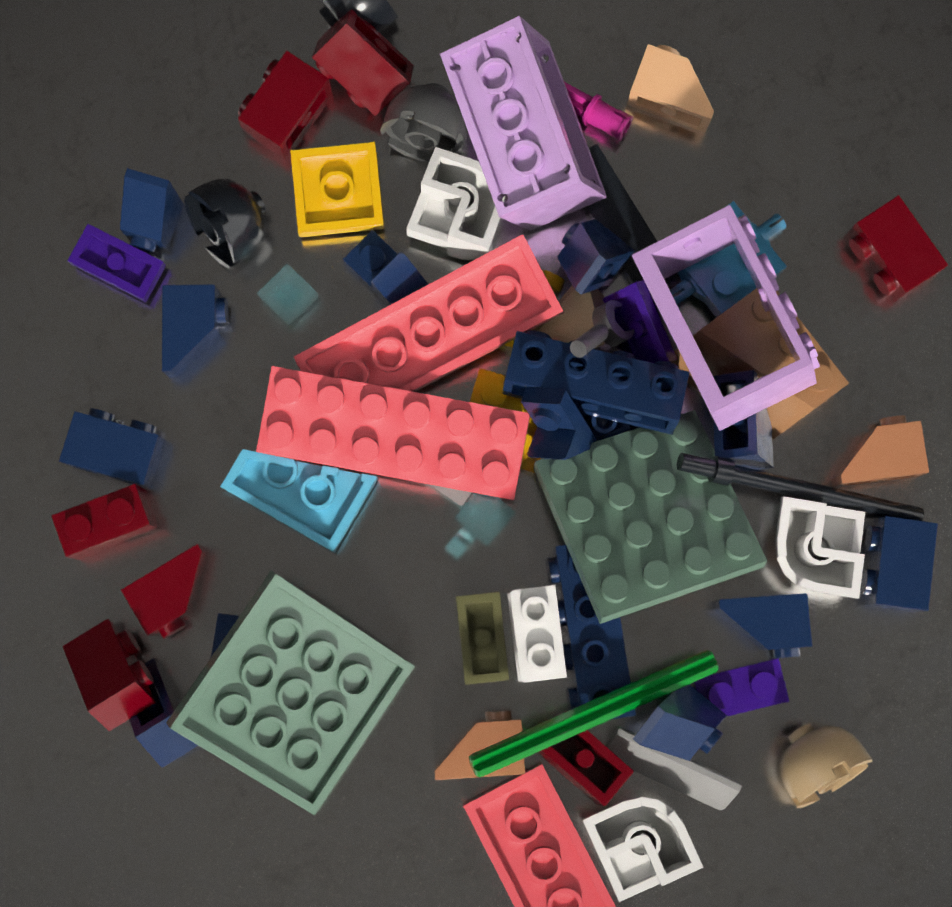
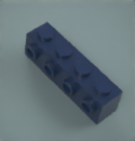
[502,330,690,435]
[547,545,636,720]

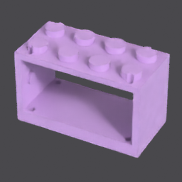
[440,16,607,231]
[632,205,820,431]

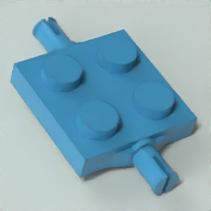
[670,201,787,318]

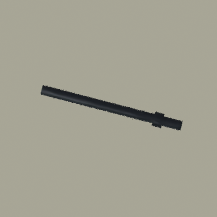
[677,453,924,521]

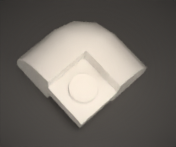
[406,147,505,260]
[775,496,865,599]
[582,796,704,902]

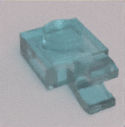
[445,493,516,561]

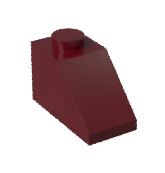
[121,544,209,639]

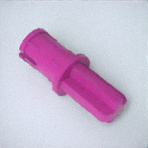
[564,82,633,141]

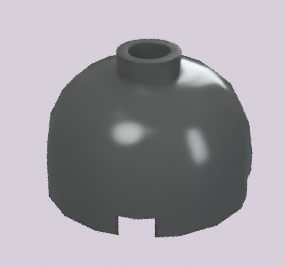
[380,83,468,163]

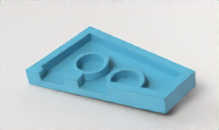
[220,449,378,553]

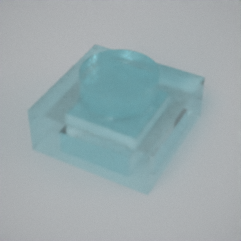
[257,264,319,326]

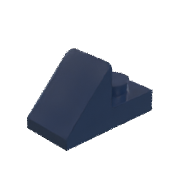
[343,229,428,306]
[521,387,597,460]

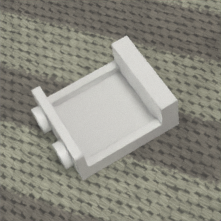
[507,585,567,682]

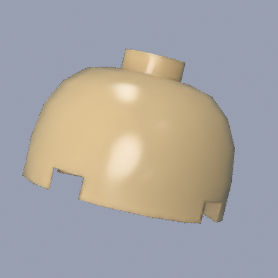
[780,724,872,808]

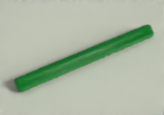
[469,650,719,777]

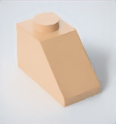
[627,44,714,132]

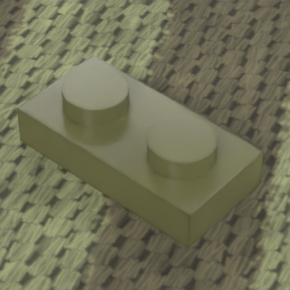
[456,592,509,685]

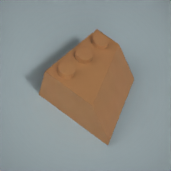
[671,288,849,440]

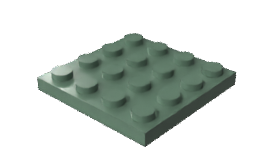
[534,410,768,624]
[166,570,415,815]

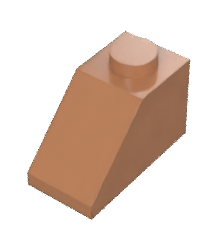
[831,415,929,488]
[435,710,525,780]

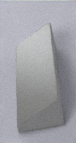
[606,726,742,810]

